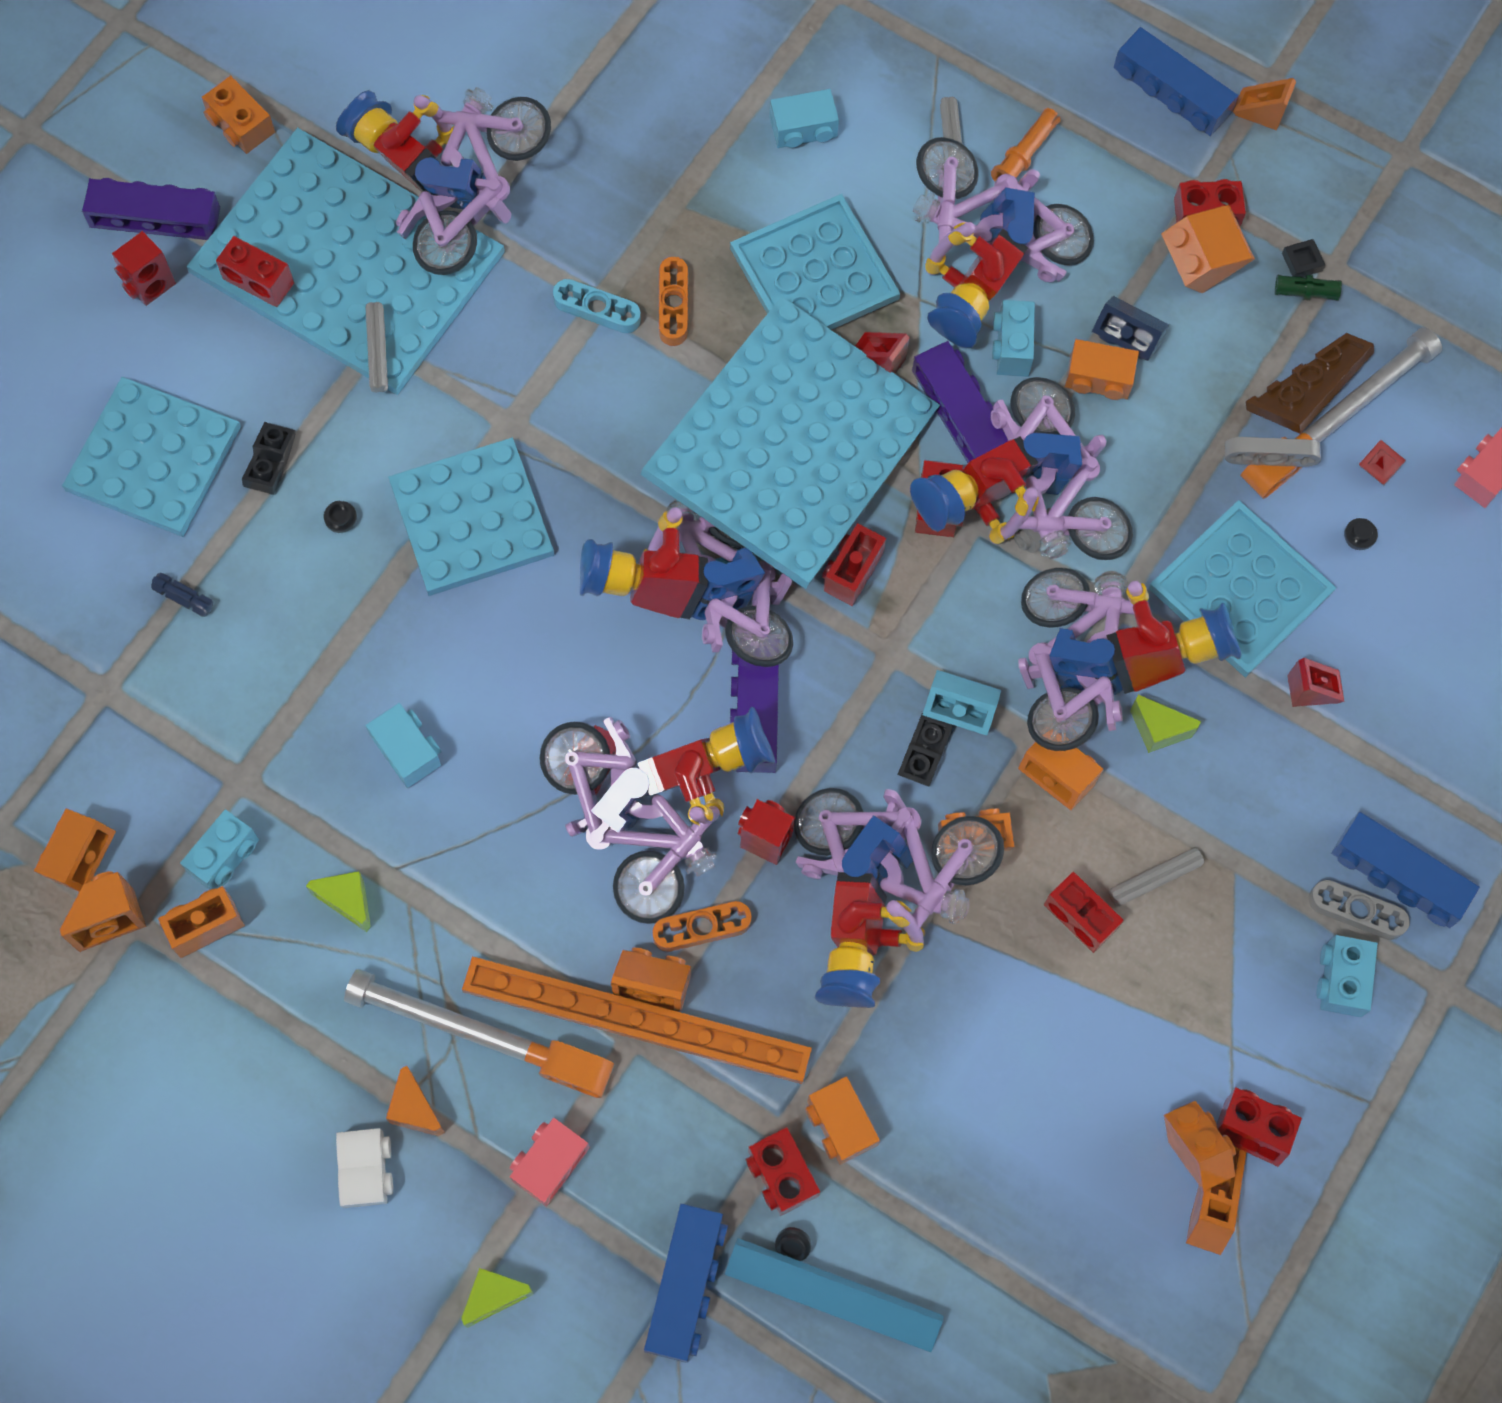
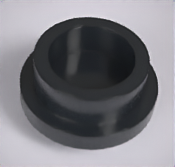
[323,501,357,533]
[1344,518,1378,550]
[775,1227,812,1261]

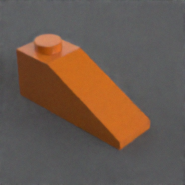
[1186,1147,1246,1255]

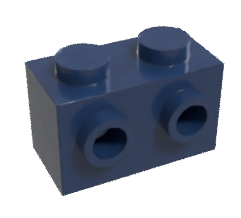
[1091,296,1169,361]

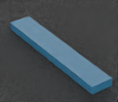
[725,1238,944,1352]

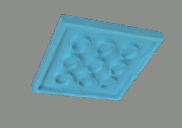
[730,194,900,330]
[62,377,241,537]
[388,437,554,596]
[1148,500,1336,678]

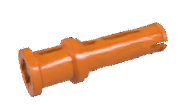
[991,108,1060,181]

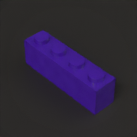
[82,178,221,240]
[912,341,1008,463]
[730,634,779,773]

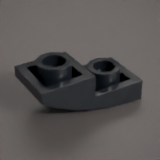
[242,422,296,495]
[897,713,953,787]

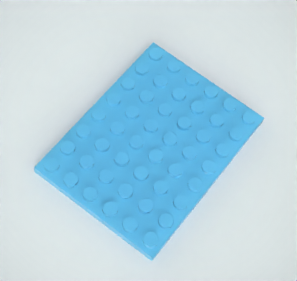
[186,127,505,395]
[640,296,940,589]

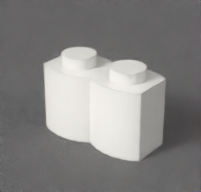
[336,1128,393,1208]

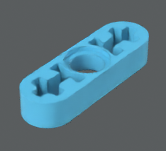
[553,279,641,333]

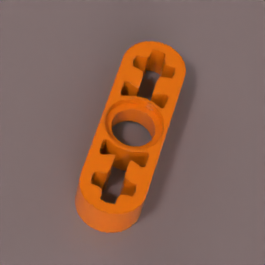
[659,257,688,346]
[653,901,752,952]

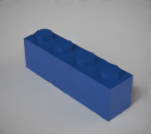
[1113,27,1239,137]
[1331,812,1480,928]
[644,1203,728,1363]

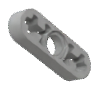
[1225,437,1321,467]
[1308,880,1410,940]

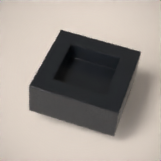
[1282,239,1325,277]

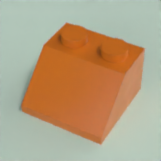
[1161,205,1255,293]
[60,871,147,952]
[611,948,691,1013]

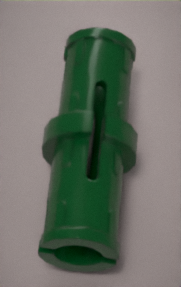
[1274,274,1342,301]

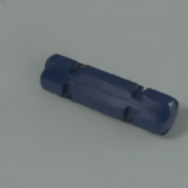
[151,573,214,617]

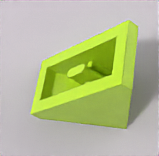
[1130,694,1201,753]
[306,871,371,932]
[461,1268,534,1328]

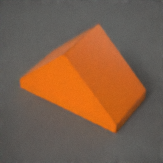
[1233,78,1296,130]
[386,1066,445,1136]

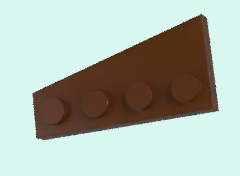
[1246,333,1374,434]

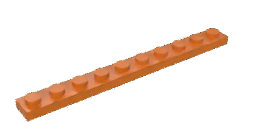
[462,956,812,1084]

